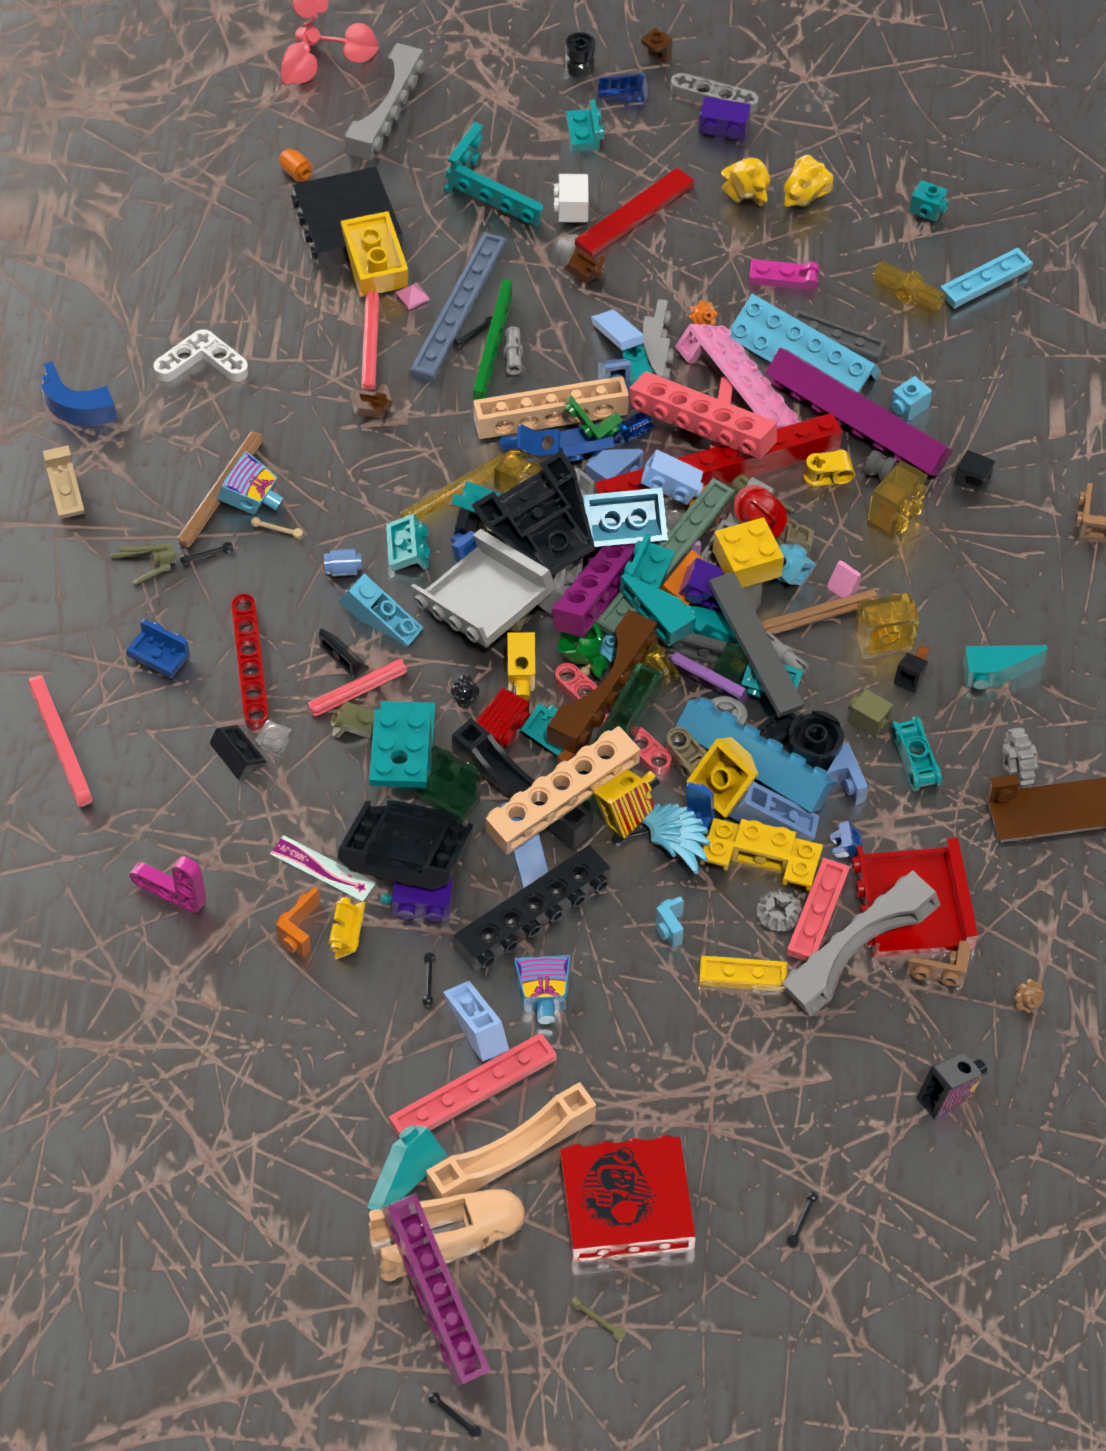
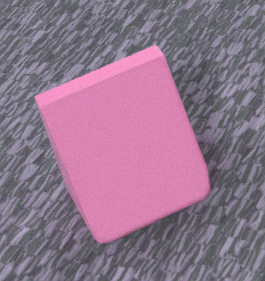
[827,560,861,598]

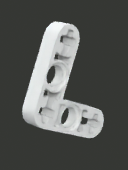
[154,329,249,382]

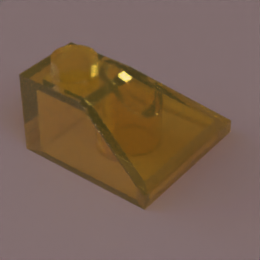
[494,450,543,493]

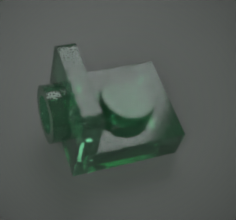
[713,642,748,684]

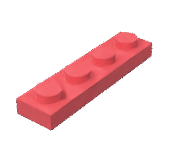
[786,858,850,962]

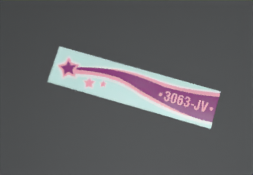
[270,835,376,901]

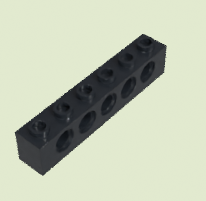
[453,845,611,973]

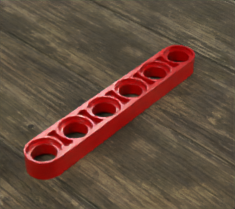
[231,594,269,730]

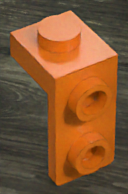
[276,887,320,958]

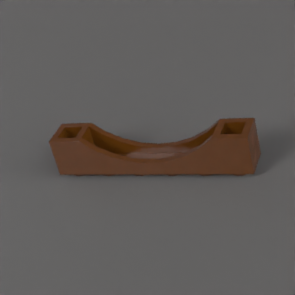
[547,610,659,755]

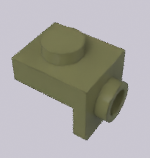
[331,701,375,738]

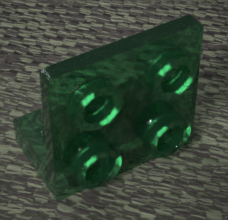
[416,745,480,824]

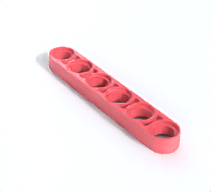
[555,663,671,776]
[28,675,93,808]

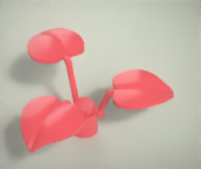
[281,0,378,84]

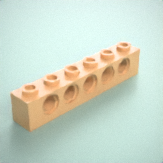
[473,376,629,439]
[486,726,640,855]

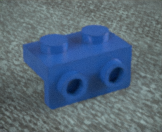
[560,423,615,462]
[126,619,190,679]

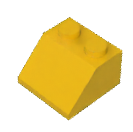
[686,737,759,818]

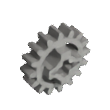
[1002,727,1038,789]

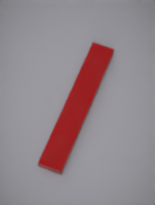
[575,167,694,257]

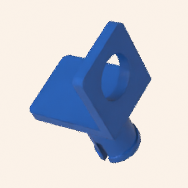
[500,424,560,457]

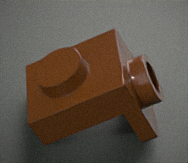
[641,28,673,64]
[564,247,606,285]
[350,383,392,419]

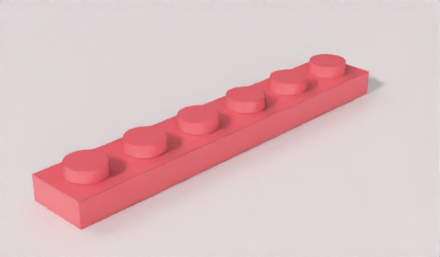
[389,1033,557,1138]

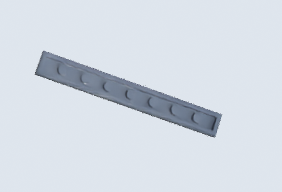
[410,232,507,382]

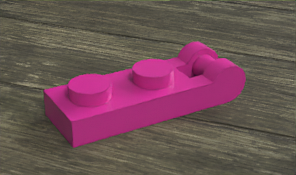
[749,259,819,290]

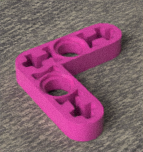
[129,856,207,913]

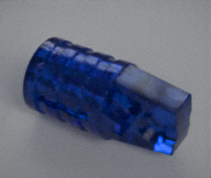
[610,412,654,446]

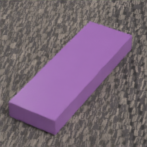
[671,652,748,705]

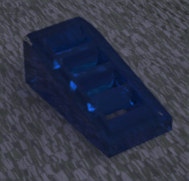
[597,73,648,102]

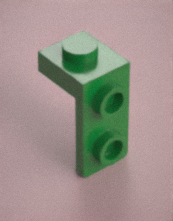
[563,396,623,440]

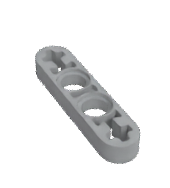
[670,73,758,114]

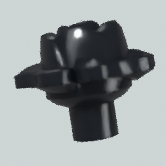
[451,675,480,707]

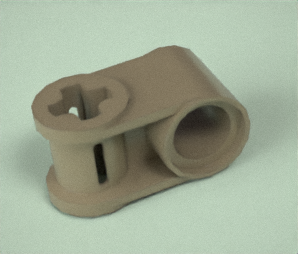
[665,727,707,780]

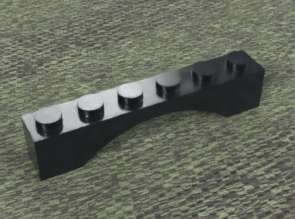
[452,718,593,849]

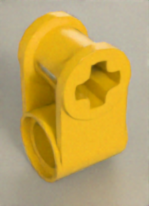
[803,450,855,487]

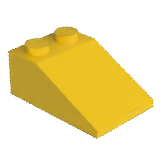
[341,211,408,297]

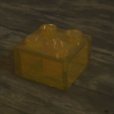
[867,460,927,540]
[853,593,920,659]

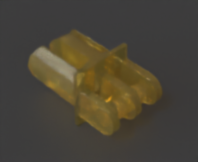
[640,642,680,689]

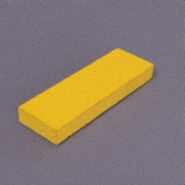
[699,955,787,992]

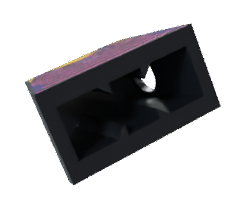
[916,1053,988,1120]

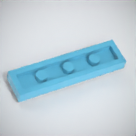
[939,248,1033,308]

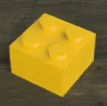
[713,517,784,588]

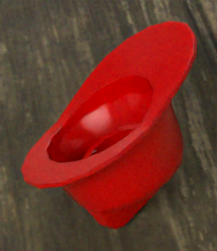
[733,485,787,538]

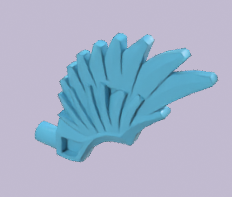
[641,803,710,874]

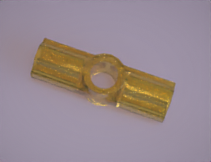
[872,261,947,312]

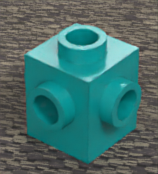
[909,180,949,222]

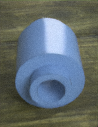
[324,549,362,577]

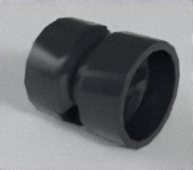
[565,32,595,77]

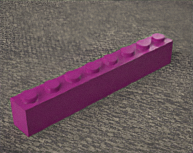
[765,347,953,477]

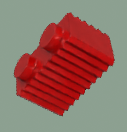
[476,687,531,749]

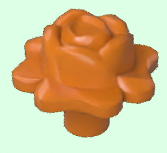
[689,300,718,326]

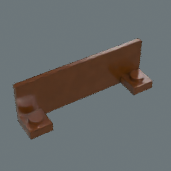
[985,775,1106,842]

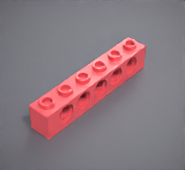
[629,371,777,459]

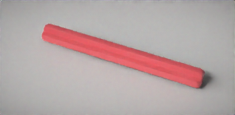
[362,291,379,391]

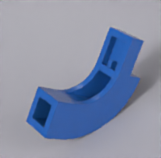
[41,361,117,426]

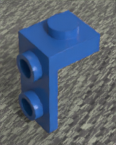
[686,782,715,845]

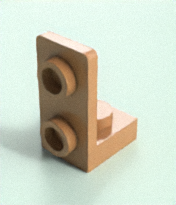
[1075,483,1106,542]
[906,941,971,986]

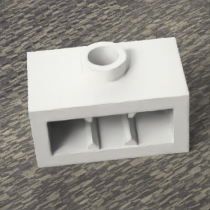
[554,174,588,222]

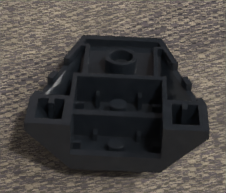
[471,450,595,576]

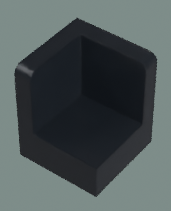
[954,450,995,487]

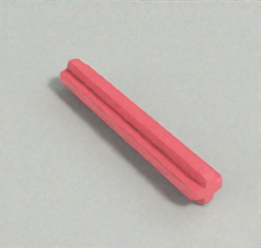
[308,659,407,716]

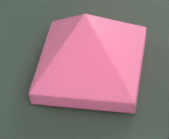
[396,283,430,310]

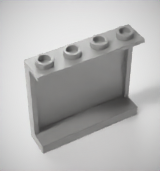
[411,529,556,648]

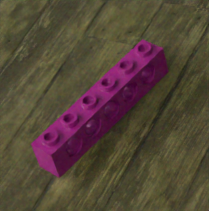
[551,542,653,637]
[381,1194,491,1384]

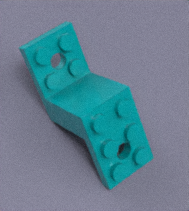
[369,701,436,788]

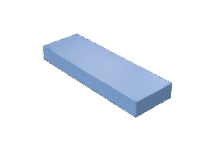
[591,309,645,350]

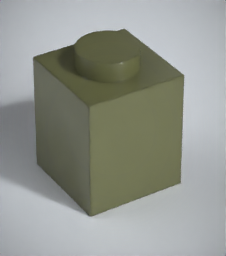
[848,689,894,738]

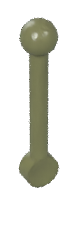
[571,1297,626,1341]

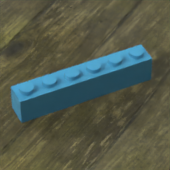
[675,697,836,813]

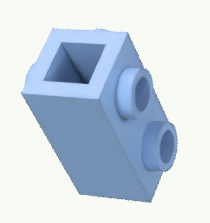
[641,450,703,505]

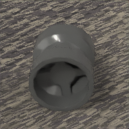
[863,450,898,483]

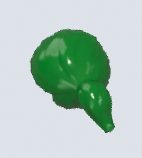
[558,622,608,678]

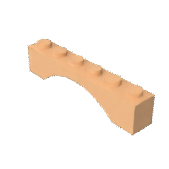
[426,1082,596,1199]

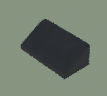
[319,629,369,678]
[210,725,267,779]

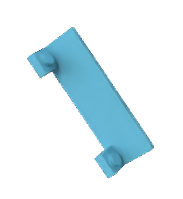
[729,294,881,393]

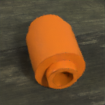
[279,149,313,182]

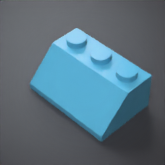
[583,488,668,548]

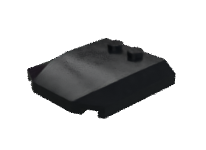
[338,800,473,890]

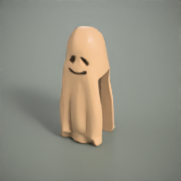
[368,1189,525,1282]

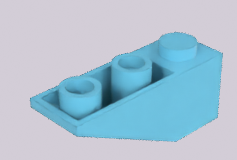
[338,573,424,647]

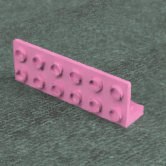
[675,324,800,429]

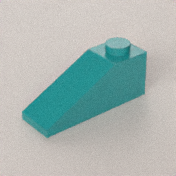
[619,574,697,647]
[963,645,1047,689]
[367,1125,447,1212]

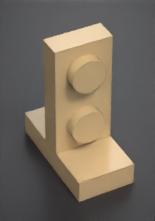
[43,445,85,519]

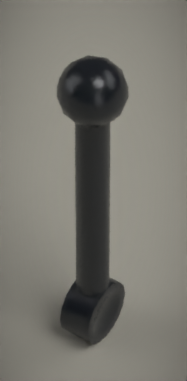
[454,316,492,347]
[180,542,233,565]
[612,829,651,846]
[422,952,436,1006]
[786,1192,819,1248]
[428,1392,481,1439]

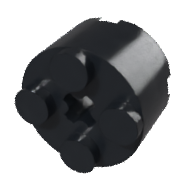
[786,710,845,771]

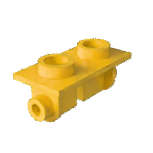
[328,897,366,960]

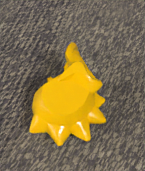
[783,155,834,207]
[721,158,770,206]

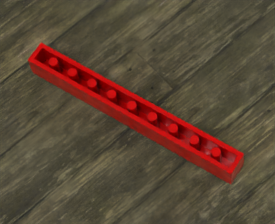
[594,413,843,503]

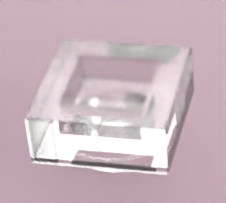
[255,720,292,756]

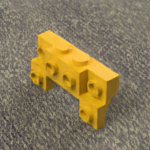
[700,818,823,891]

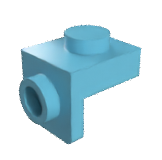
[655,897,684,948]

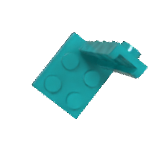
[444,122,543,227]

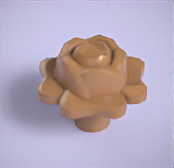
[1014,979,1045,1013]

